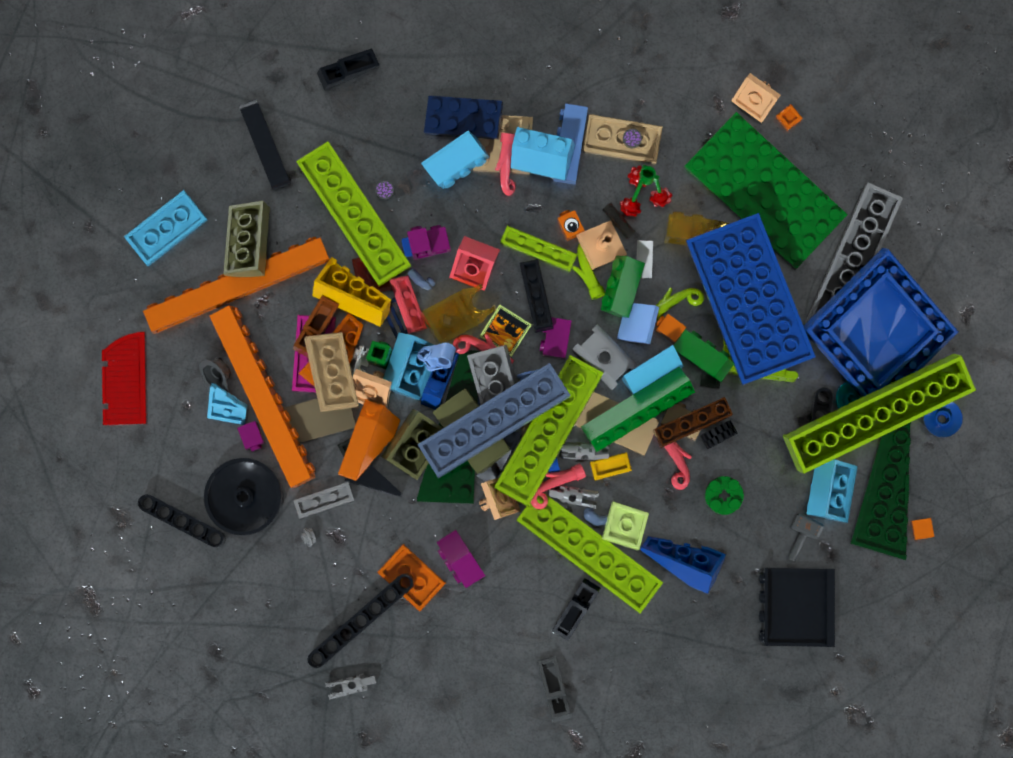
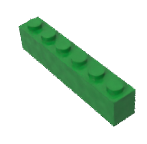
[581,367,695,452]

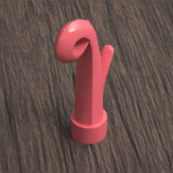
[495,133,516,196]
[453,334,514,364]
[664,442,692,490]
[531,463,586,509]

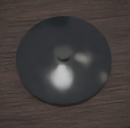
[204,458,282,536]

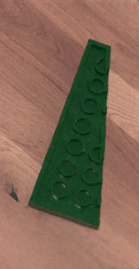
[417,350,480,504]
[850,422,911,560]

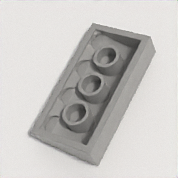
[467,345,517,405]

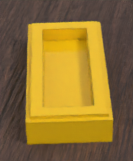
[590,452,632,481]

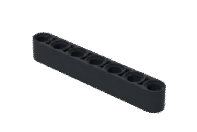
[307,573,415,668]

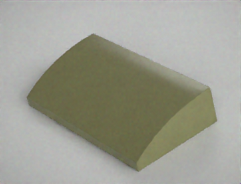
[223,201,270,277]
[433,389,511,474]

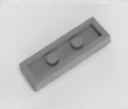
[293,482,355,519]

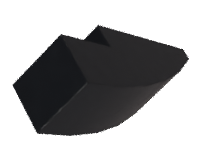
[317,48,380,90]
[552,578,601,641]

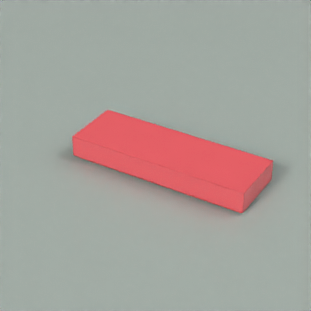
[390,275,427,334]

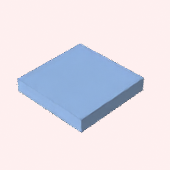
[617,303,659,344]

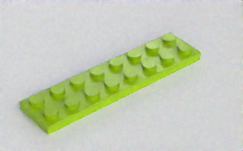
[296,141,411,287]
[494,355,604,507]
[516,492,663,613]

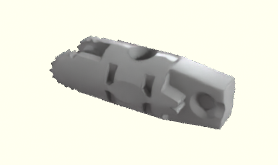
[560,442,610,460]
[549,485,599,509]
[325,673,377,700]

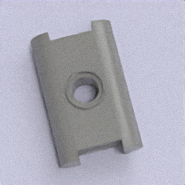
[572,324,638,390]

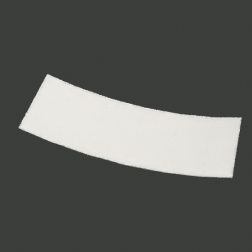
[636,240,653,278]

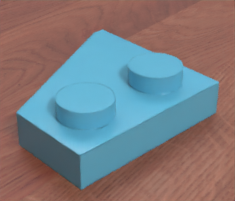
[207,383,248,425]

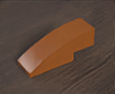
[293,296,339,358]

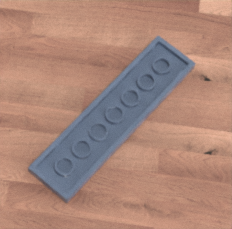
[418,363,571,478]

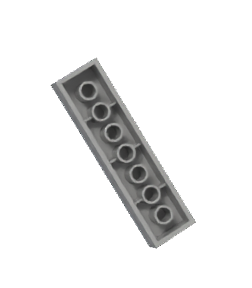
[804,183,903,324]

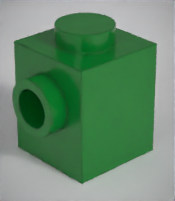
[366,341,393,369]

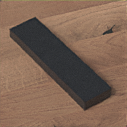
[520,259,554,333]

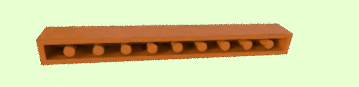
[143,237,330,334]
[210,305,316,488]

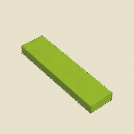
[500,225,577,272]

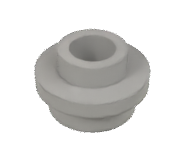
[301,528,316,547]

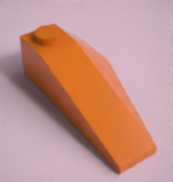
[298,313,363,386]
[338,399,400,481]

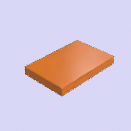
[377,544,446,612]

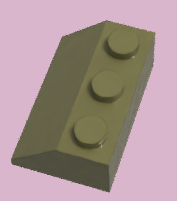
[381,409,443,480]

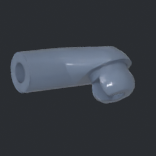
[408,268,436,290]
[584,507,608,526]

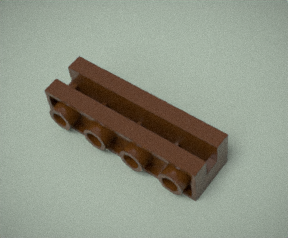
[653,397,733,448]

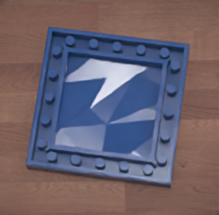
[804,248,959,397]

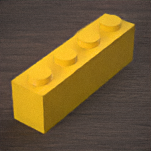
[312,257,391,327]

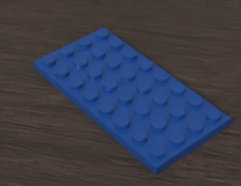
[686,213,816,385]

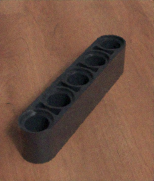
[239,99,291,190]
[138,494,226,548]

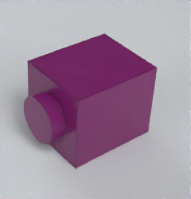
[237,421,266,452]

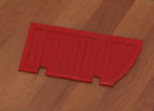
[102,331,147,425]

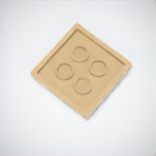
[473,115,533,174]

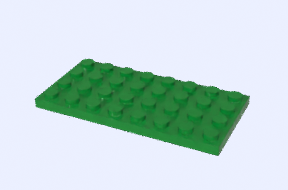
[684,112,848,270]

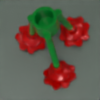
[619,165,673,217]

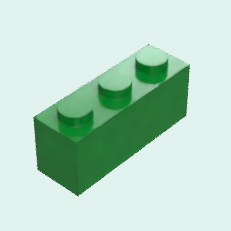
[600,256,645,318]
[673,329,734,382]

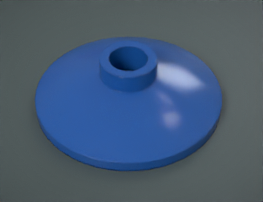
[924,402,963,437]

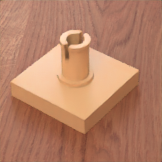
[731,73,781,123]
[576,220,627,270]
[353,369,392,408]
[479,477,521,520]

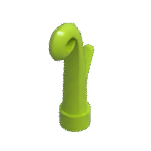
[572,243,605,300]
[655,288,704,322]

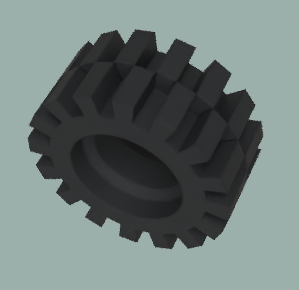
[700,420,738,449]

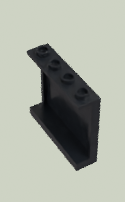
[759,568,835,647]

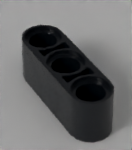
[809,388,833,423]

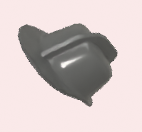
[199,357,230,393]

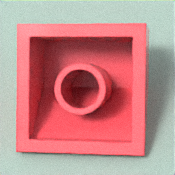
[449,236,500,291]

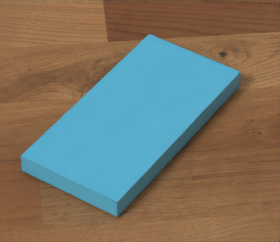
[124,190,208,267]

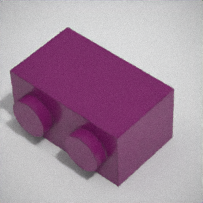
[540,317,572,360]

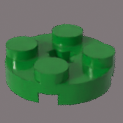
[705,476,744,515]

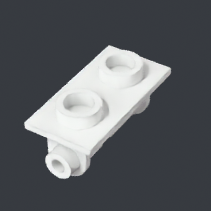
[350,345,369,377]

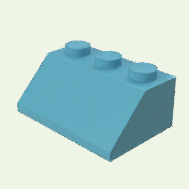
[511,127,575,181]
[421,131,490,189]
[383,332,434,401]
[622,345,684,395]
[806,459,858,523]

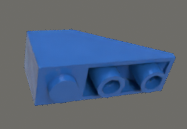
[420,352,459,410]

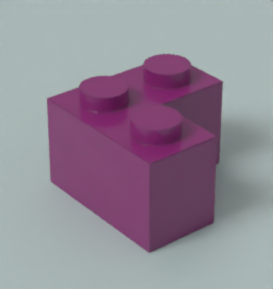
[407,225,451,260]
[437,530,485,588]

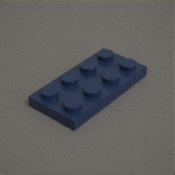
[424,96,503,140]

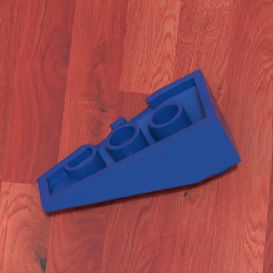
[640,536,726,594]

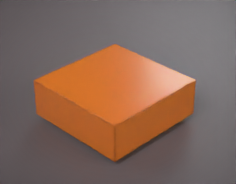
[776,104,803,131]
[911,518,934,540]

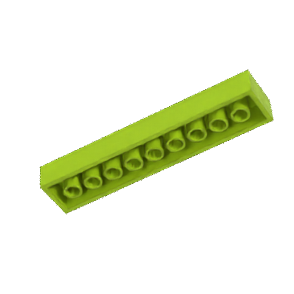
[783,353,976,474]

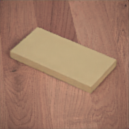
[582,114,663,164]
[304,332,359,412]
[575,392,660,456]

